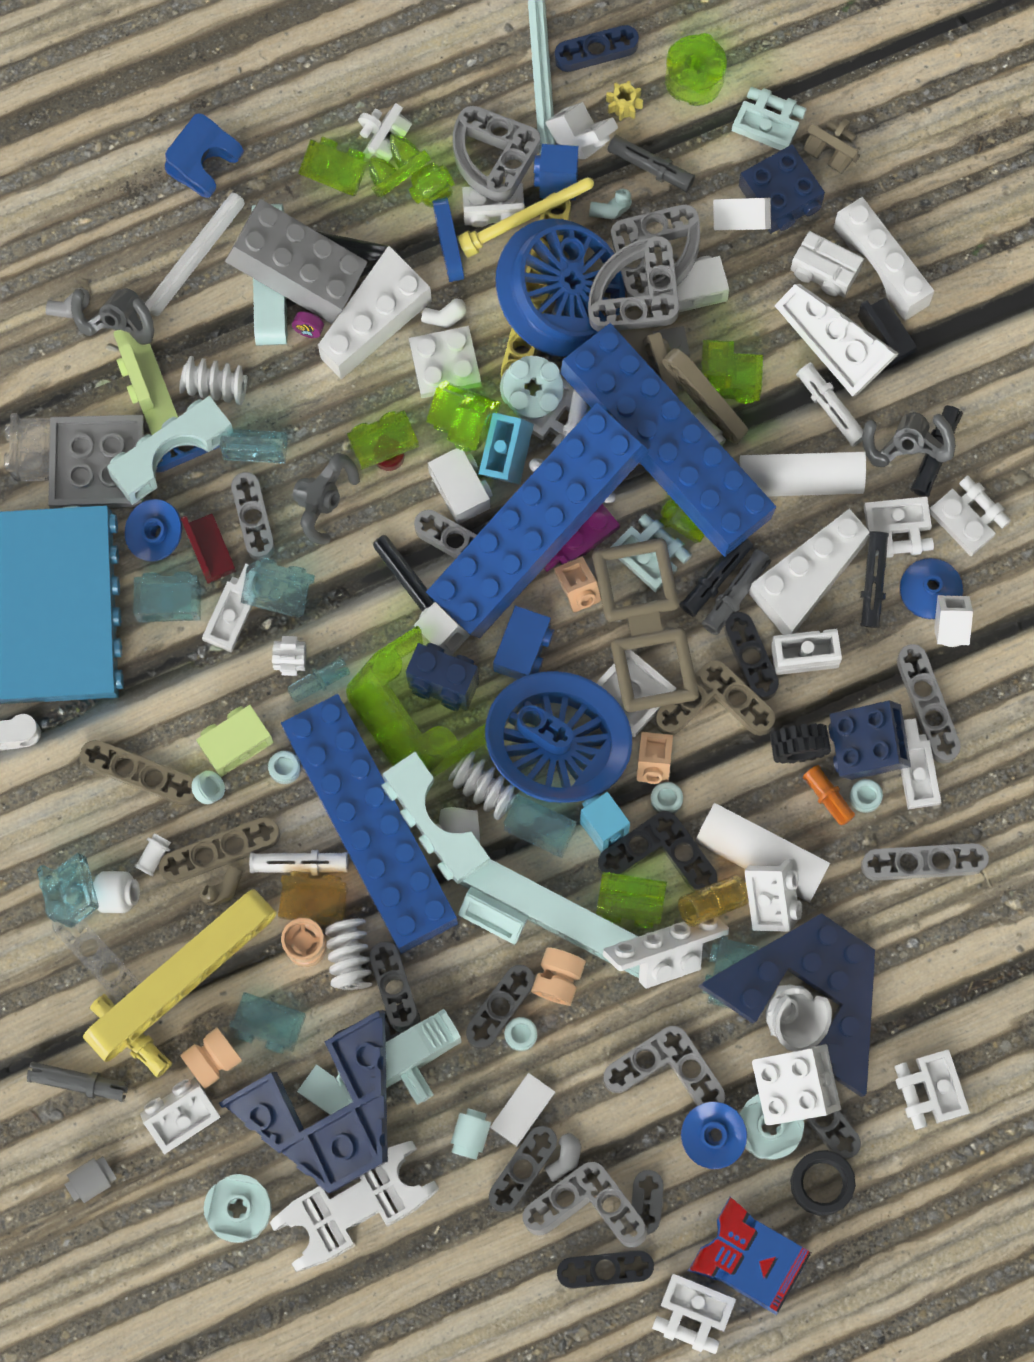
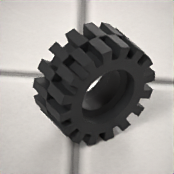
[770,723,831,764]

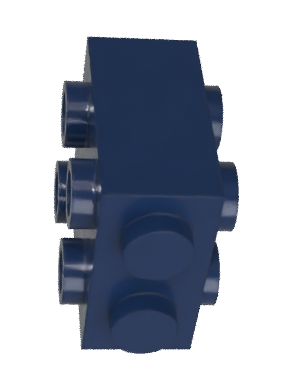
[739,144,825,234]
[405,643,479,711]
[828,700,911,780]

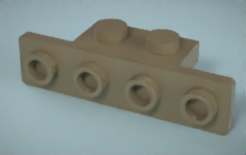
[616,309,680,394]

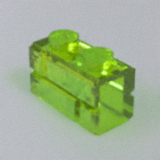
[596,872,667,928]

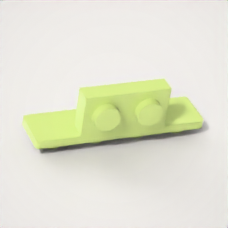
[113,330,178,435]

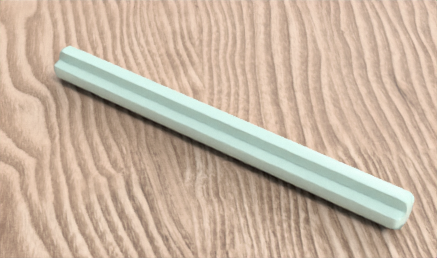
[528,0,556,155]

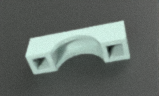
[107,396,234,505]
[381,752,490,884]

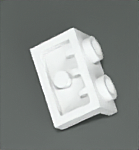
[462,183,525,227]
[745,859,802,932]
[140,1078,221,1154]

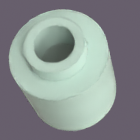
[451,1108,491,1160]

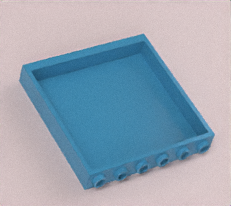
[0,505,124,704]

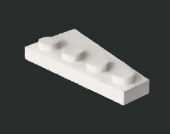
[775,284,899,397]

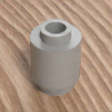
[64,1156,117,1203]

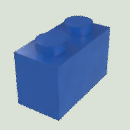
[534,144,579,201]
[493,605,555,679]

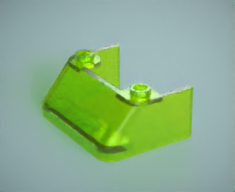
[346,626,486,778]

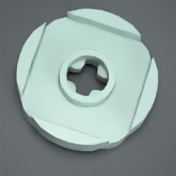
[500,356,563,419]
[739,1094,804,1160]
[204,1174,272,1243]

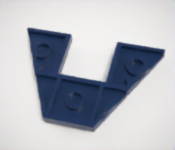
[698,913,875,1097]
[219,1010,388,1193]

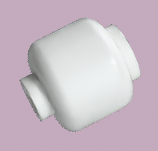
[89,871,140,913]

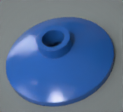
[125,499,182,562]
[900,558,963,619]
[681,1102,747,1169]

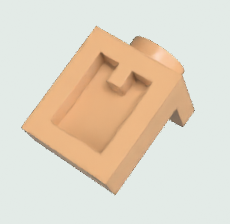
[554,556,601,613]
[637,732,673,784]

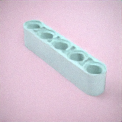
[252,204,288,346]

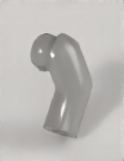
[46,288,90,318]
[544,1133,582,1182]

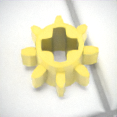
[606,81,643,121]

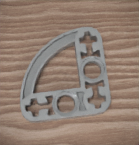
[453,106,540,202]
[611,204,700,297]
[588,236,679,332]

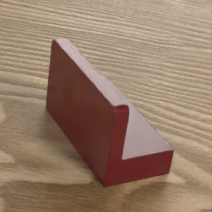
[181,513,236,584]

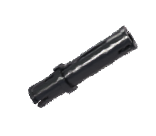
[910,405,963,497]
[860,531,889,628]
[679,538,754,617]

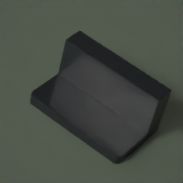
[858,298,917,366]

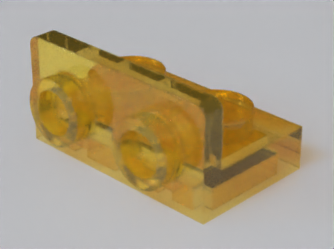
[278,871,348,925]

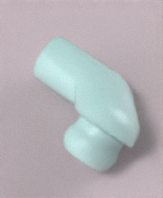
[589,189,632,219]

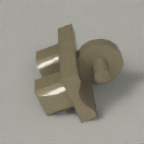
[803,118,860,174]

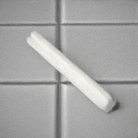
[145,192,245,316]

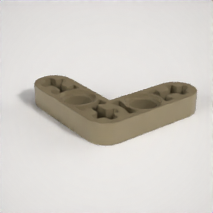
[655,660,775,736]

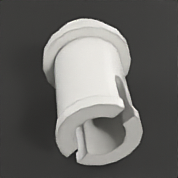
[134,833,171,877]

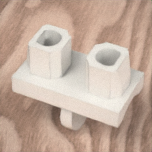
[358,103,412,162]

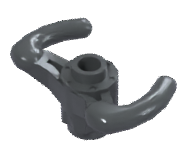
[71,288,154,345]
[862,412,956,467]
[293,453,360,545]

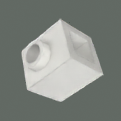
[934,595,973,647]
[414,602,470,656]

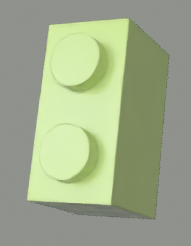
[196,705,274,777]

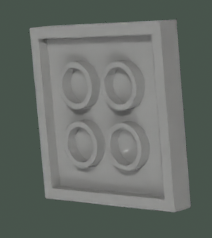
[48,415,145,509]

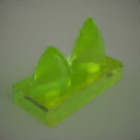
[369,134,432,197]

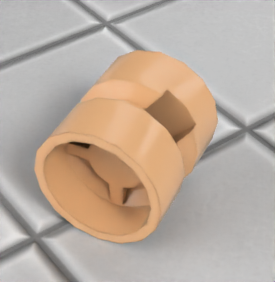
[281,918,327,967]
[531,947,586,1006]
[180,1027,242,1089]

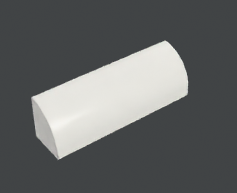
[738,452,866,496]
[695,803,830,903]

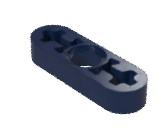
[555,25,639,72]

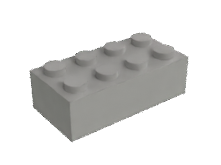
[225,199,367,324]

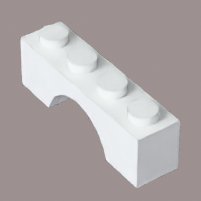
[834,197,934,321]

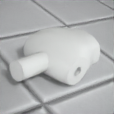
[420,807,480,843]

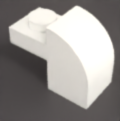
[545,102,618,159]

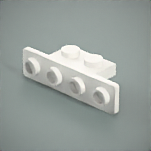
[603,913,729,989]

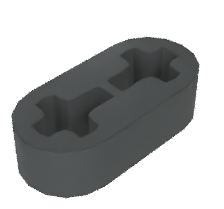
[631,1170,663,1235]

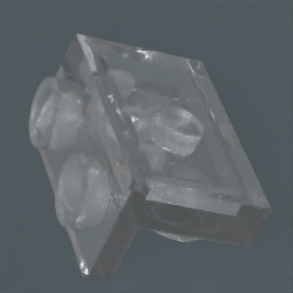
[4,413,50,481]

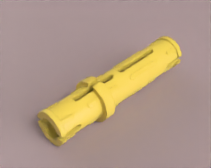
[90,994,172,1078]

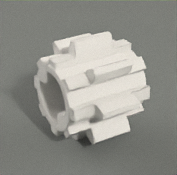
[272,636,306,676]

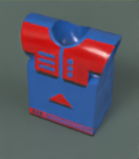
[688,1197,812,1315]

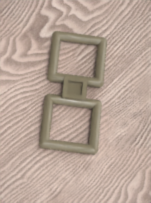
[592,538,699,712]

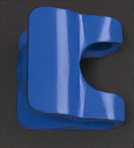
[165,113,244,198]

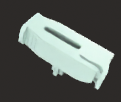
[336,1009,461,1105]

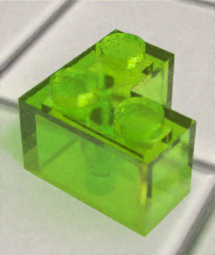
[699,340,763,404]
[426,381,501,452]

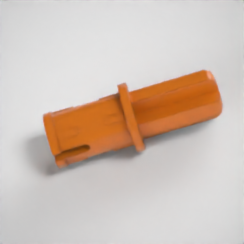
[802,765,855,825]

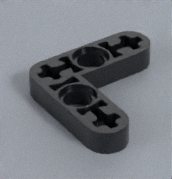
[598,811,718,895]

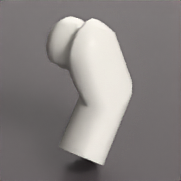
[421,298,466,328]

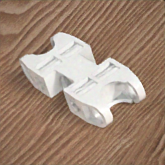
[270,1141,439,1272]

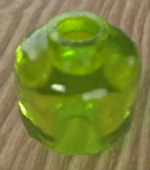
[408,162,455,208]

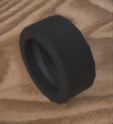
[790,1150,856,1216]

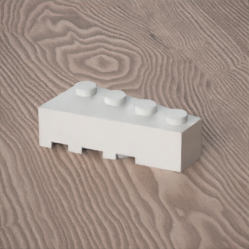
[318,246,432,380]
[749,509,870,635]

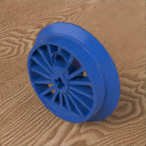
[496,218,625,357]
[485,671,632,803]

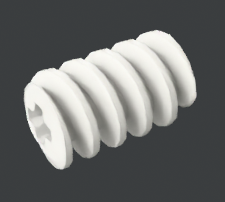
[179,356,248,405]
[448,751,519,820]
[325,918,373,990]

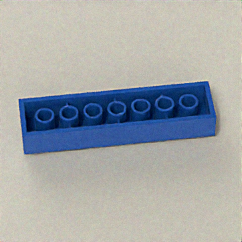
[560,323,776,557]
[426,403,649,639]
[281,694,458,954]

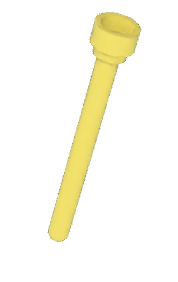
[457,177,594,258]

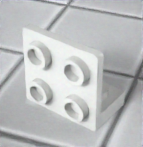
[752,1044,841,1125]

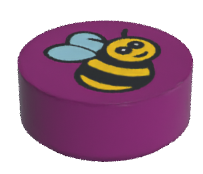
[292,312,324,338]

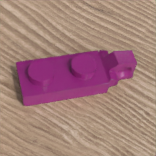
[544,504,620,572]

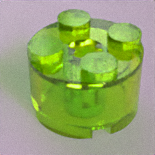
[665,33,727,106]

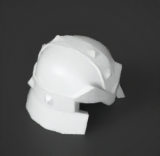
[765,984,832,1052]

